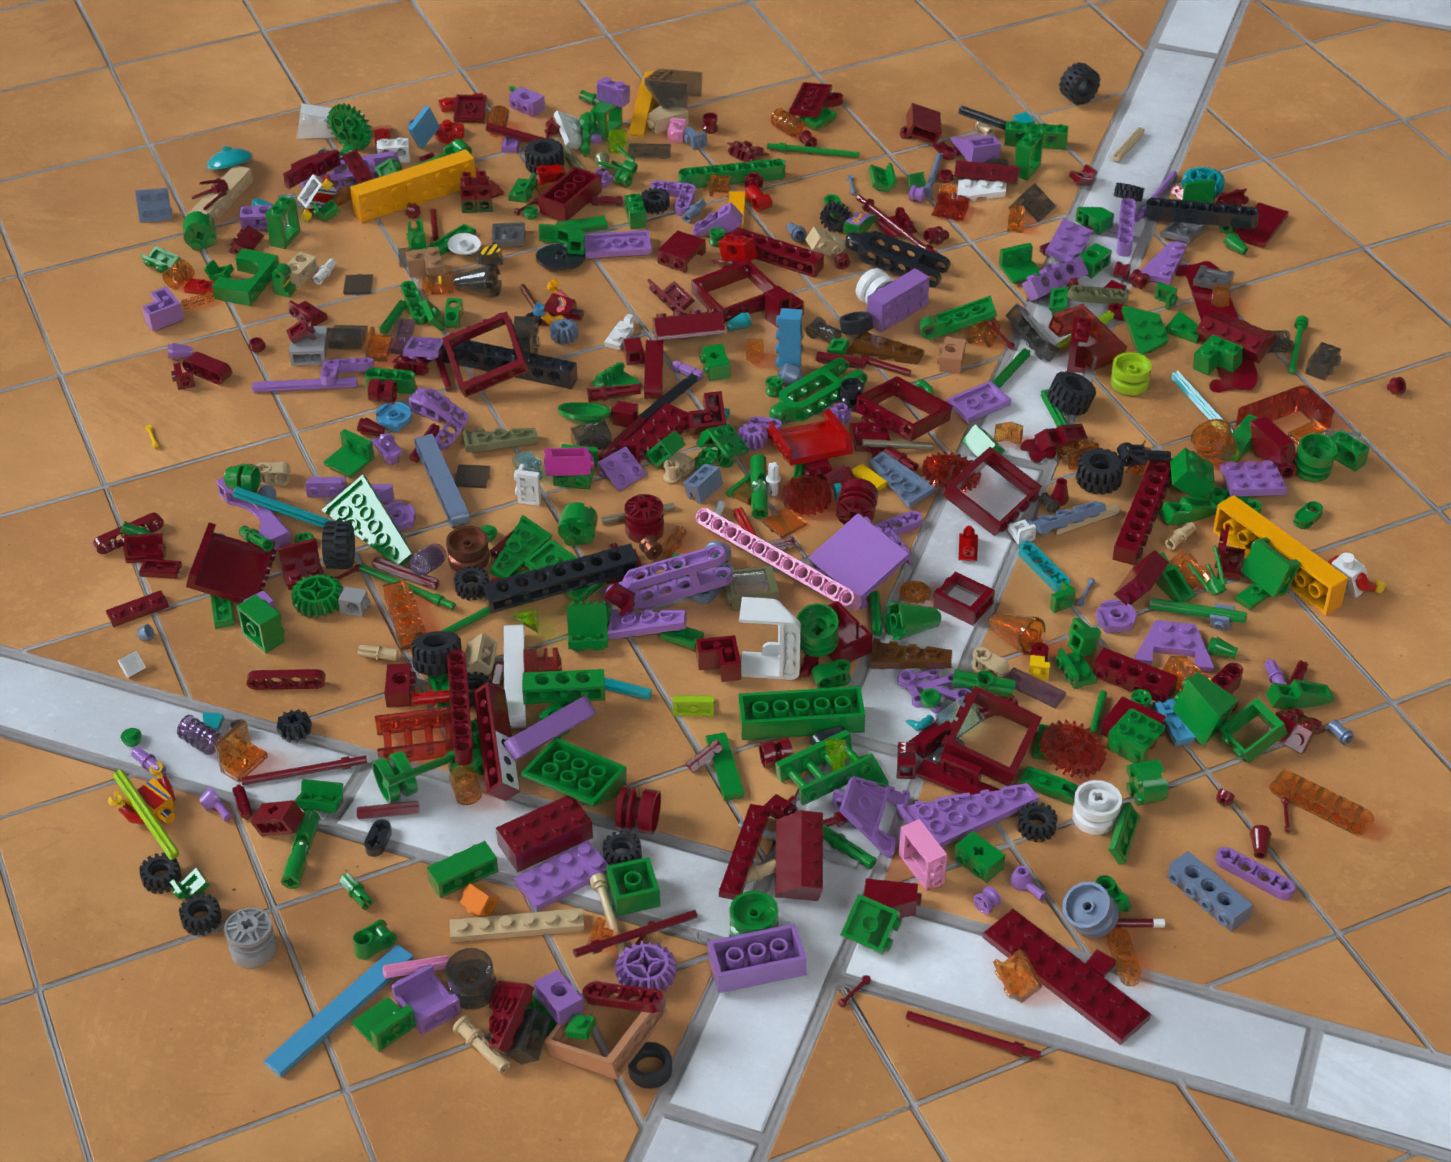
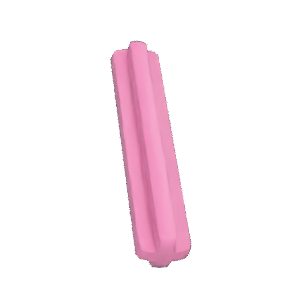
[383,955,450,978]

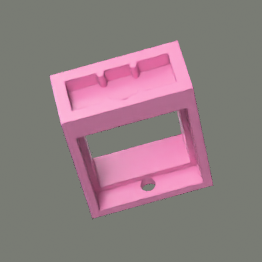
[899,819,947,891]

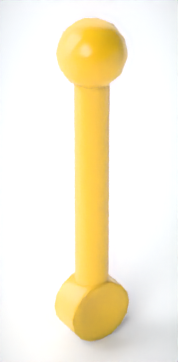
[145,425,159,448]

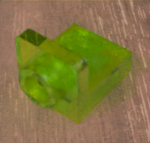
[825,738,848,772]

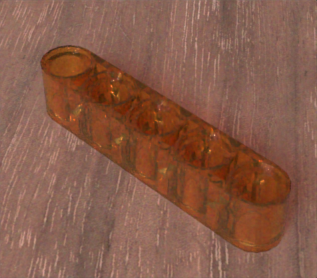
[1270,770,1374,836]

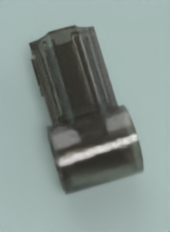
[805,317,842,342]

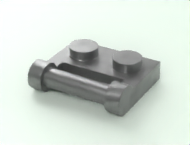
[1193,265,1235,292]

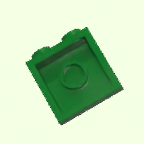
[840,894,902,955]

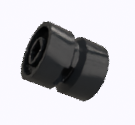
[840,378,864,412]

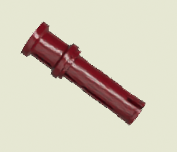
[587,383,641,403]

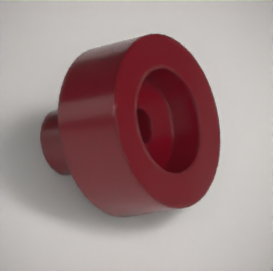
[1387,377,1406,395]

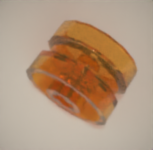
[1191,419,1237,465]

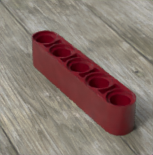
[644,340,664,399]

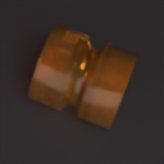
[162,259,195,290]
[449,765,482,805]

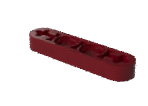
[93,512,164,554]
[246,669,326,690]
[583,982,666,1013]

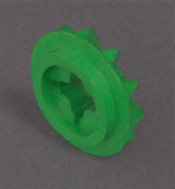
[695,444,719,469]

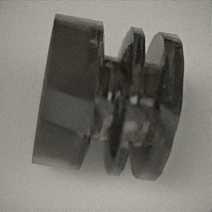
[445,948,497,1010]

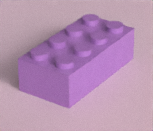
[867,268,930,333]
[707,924,807,993]

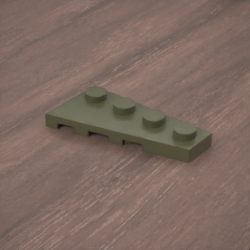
[462,428,538,453]

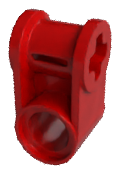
[536,164,566,187]

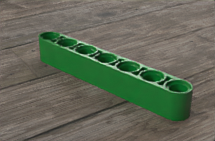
[678,159,786,188]

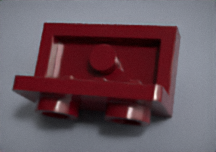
[229,225,265,254]

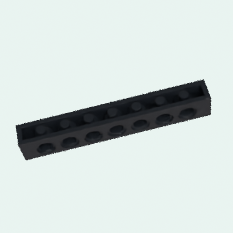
[441,340,578,389]
[482,543,639,613]

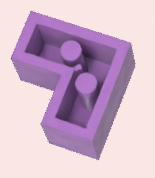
[142,287,184,331]

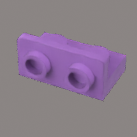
[305,477,347,497]

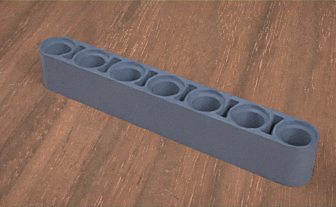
[414,434,470,528]

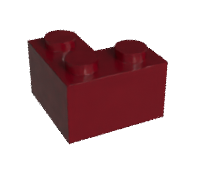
[765,286,804,328]
[687,391,726,436]
[696,635,741,682]

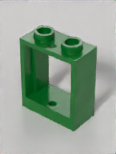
[591,101,623,141]
[1014,129,1044,181]
[1218,697,1287,764]

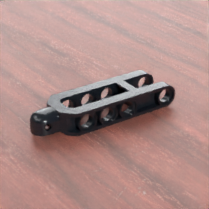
[845,231,951,288]

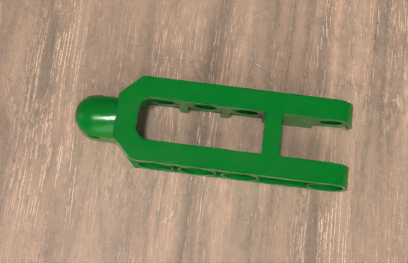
[769,357,868,423]

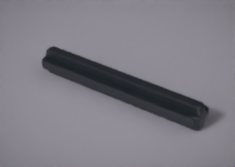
[958,105,1008,130]

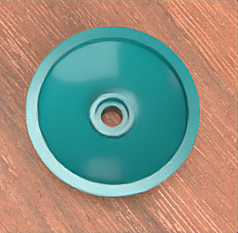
[206,146,253,170]

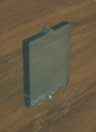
[935,696,985,738]

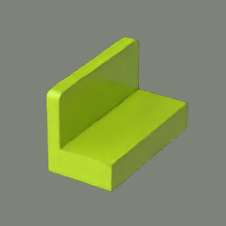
[673,695,715,716]

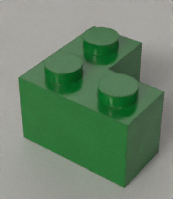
[1193,335,1243,375]

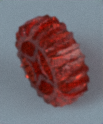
[782,474,832,517]

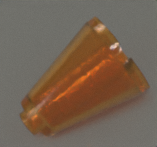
[989,612,1046,655]

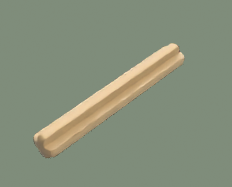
[1112,127,1145,163]
[1053,504,1120,535]

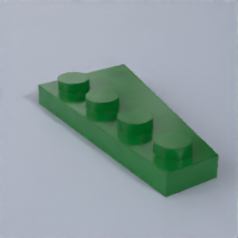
[490,515,552,579]

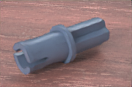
[682,199,706,223]

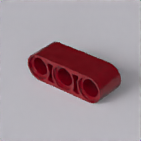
[182,351,233,385]
[1211,662,1243,695]

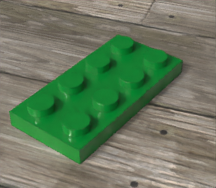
[524,539,606,604]

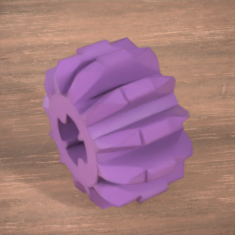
[738,422,768,451]

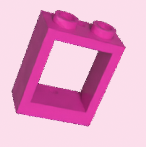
[544,447,594,476]

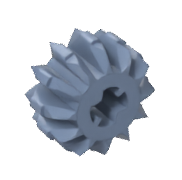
[550,318,579,345]

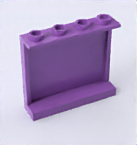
[808,514,913,610]

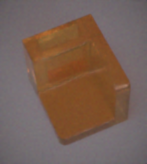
[994,421,1023,444]

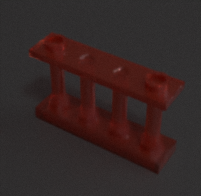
[375,706,454,762]

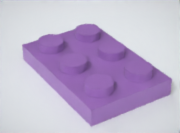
[1045,218,1093,262]
[403,337,443,360]
[947,381,1011,423]

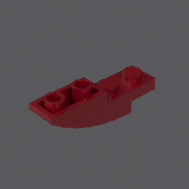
[283,150,341,189]

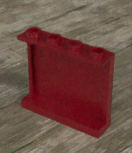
[186,522,277,603]

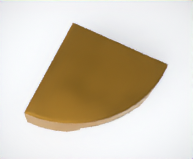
[733,483,751,504]

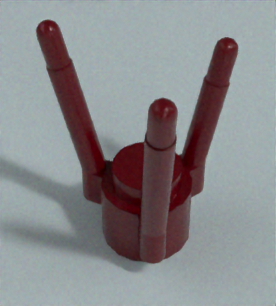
[544,118,561,139]
[192,178,229,210]

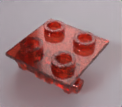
[932,192,971,221]

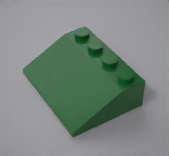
[521,737,627,807]

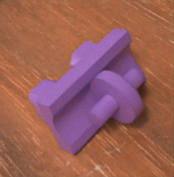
[372,433,403,465]

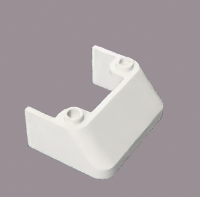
[739,597,801,680]

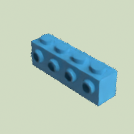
[776,308,802,368]

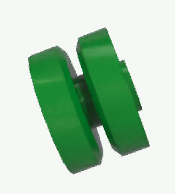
[372,750,418,804]
[729,891,779,936]

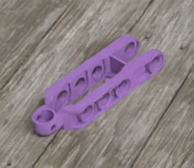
[301,151,403,192]
[606,545,733,610]

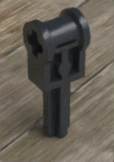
[1117,442,1171,467]

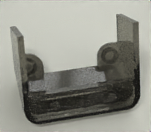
[644,69,702,109]

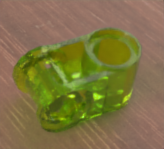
[608,129,627,154]

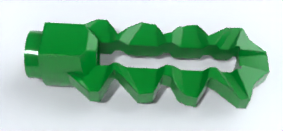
[580,112,591,157]

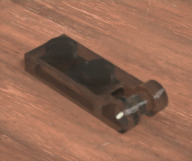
[627,143,671,159]

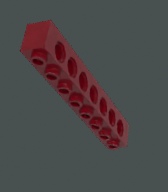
[1112,458,1173,565]

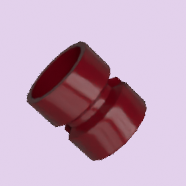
[367,378,398,403]
[759,737,794,769]

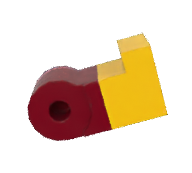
[1028,642,1050,681]

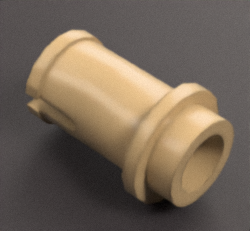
[975,121,994,135]

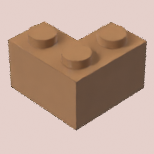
[405,247,445,284]

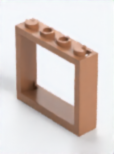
[544,976,668,1080]

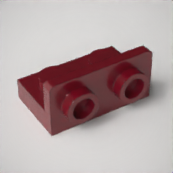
[288,300,328,326]

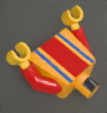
[108,761,175,825]

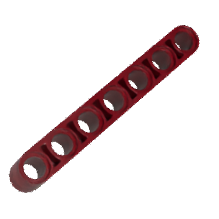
[447,650,474,766]

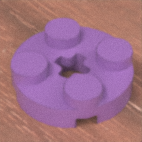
[384,501,416,531]
[1096,599,1136,634]

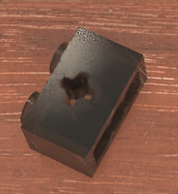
[571,421,612,450]

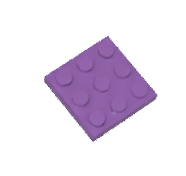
[1219,460,1287,496]

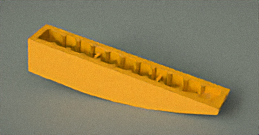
[629,71,660,137]

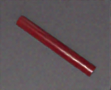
[430,209,439,241]
[435,355,453,391]
[862,355,912,376]

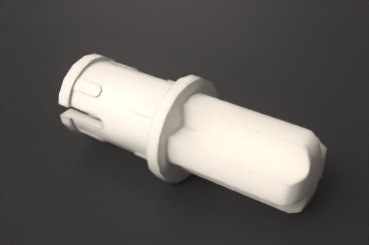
[312,259,337,285]
[766,462,781,496]

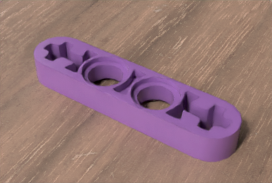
[1215,847,1295,900]

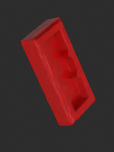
[184,278,214,297]

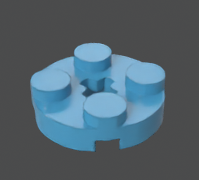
[376,402,412,433]

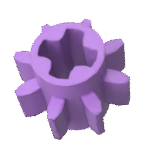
[831,403,851,425]

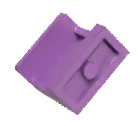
[392,964,461,1035]

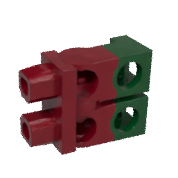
[460,171,493,213]

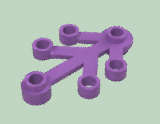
[897,668,972,714]

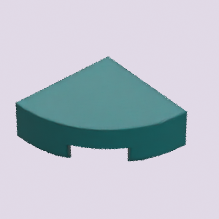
[203,712,224,733]

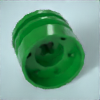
[1293,433,1338,482]
[797,603,839,657]

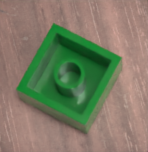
[1170,448,1216,498]
[237,594,285,653]
[606,857,660,916]

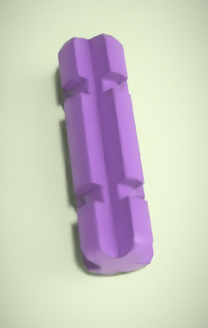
[672,360,703,381]

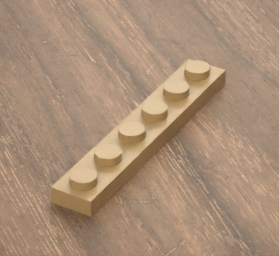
[450,908,584,943]

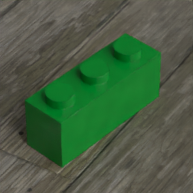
[427,841,499,898]

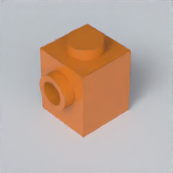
[460,883,501,917]

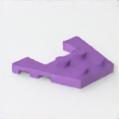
[1134,620,1214,673]
[839,776,910,858]

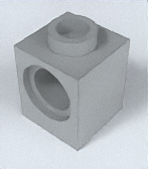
[338,587,371,617]

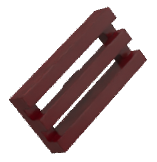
[139,559,182,579]

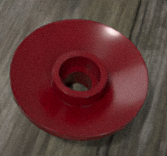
[711,259,739,269]

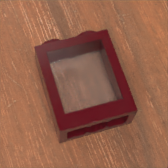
[933,571,995,626]

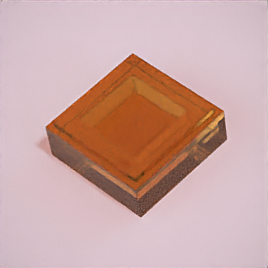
[939,184,957,199]

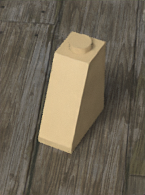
[647,97,689,134]

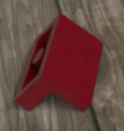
[908,720,951,759]

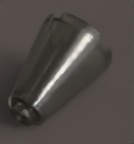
[453,264,502,298]

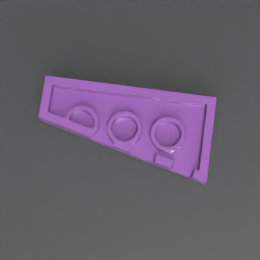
[607,609,687,640]

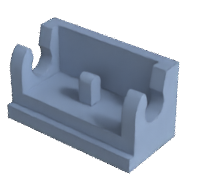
[683,464,723,504]

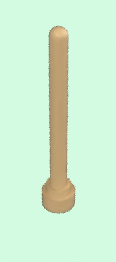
[590,873,625,955]

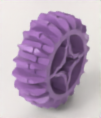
[615,941,676,991]

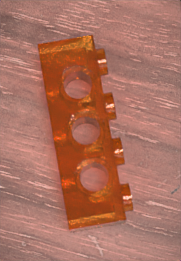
[382,580,426,651]

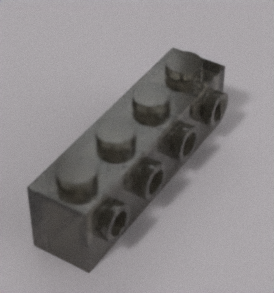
[1005,303,1061,362]

